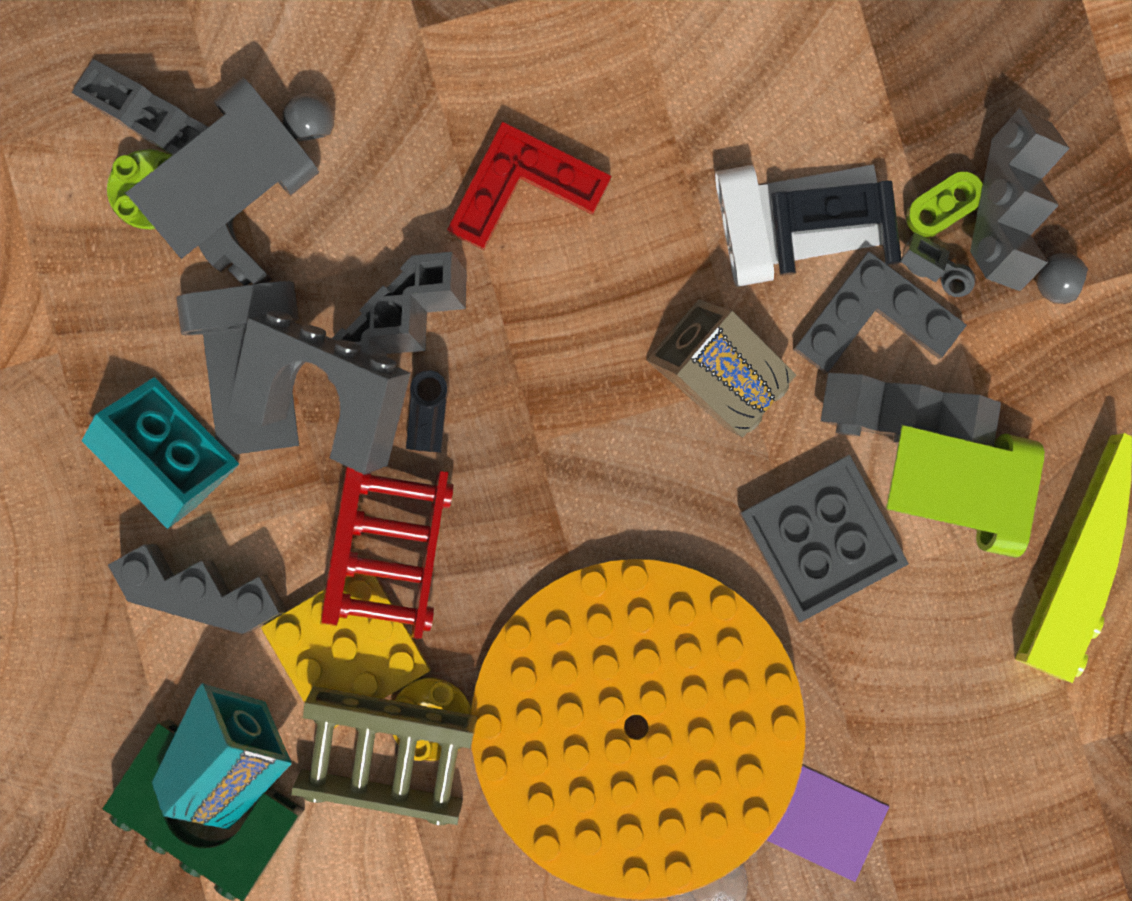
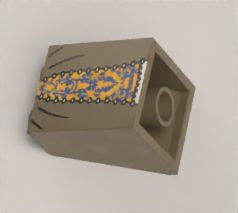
[647,299,796,438]

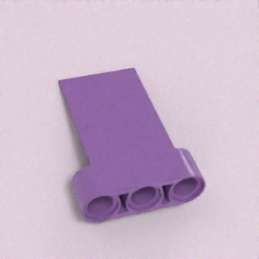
[767,766,889,882]

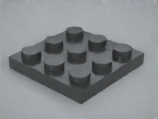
[739,455,909,623]

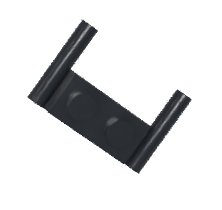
[771,181,901,276]

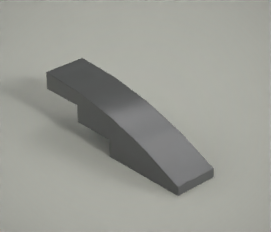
[71,59,208,156]

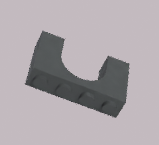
[228,310,411,475]

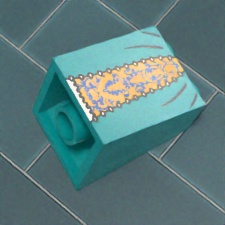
[152,683,292,829]

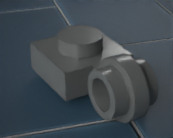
[900,232,976,297]

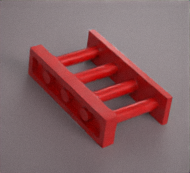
[320,466,454,639]

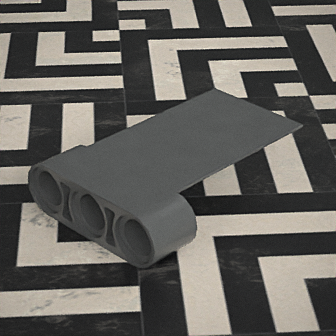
[126,77,319,259]
[176,281,299,455]

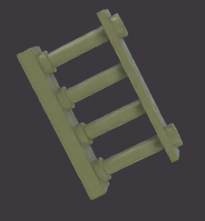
[292,686,477,825]

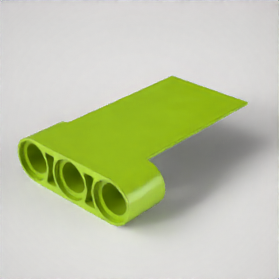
[886,425,1045,558]

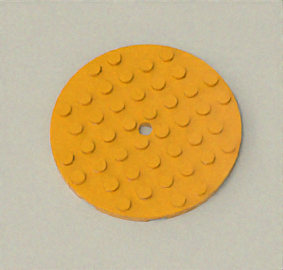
[471,559,806,900]

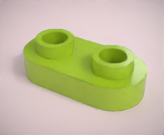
[906,172,983,237]

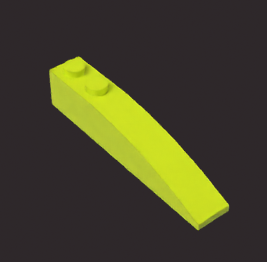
[1015,433,1132,683]

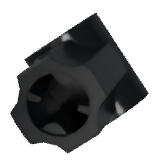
[406,370,449,453]

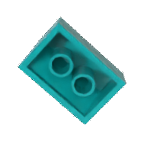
[81,377,240,529]

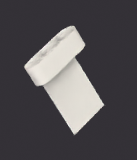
[715,165,883,287]

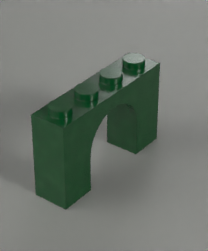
[102,719,305,901]

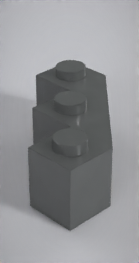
[970,108,1070,291]
[328,252,467,384]
[820,373,1001,447]
[108,544,287,634]

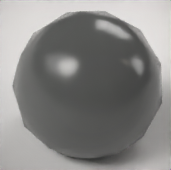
[282,93,334,141]
[1035,252,1088,304]

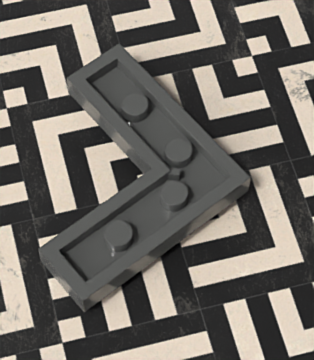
[793,252,967,374]

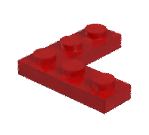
[447,122,612,251]

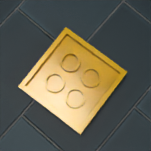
[260,573,431,728]

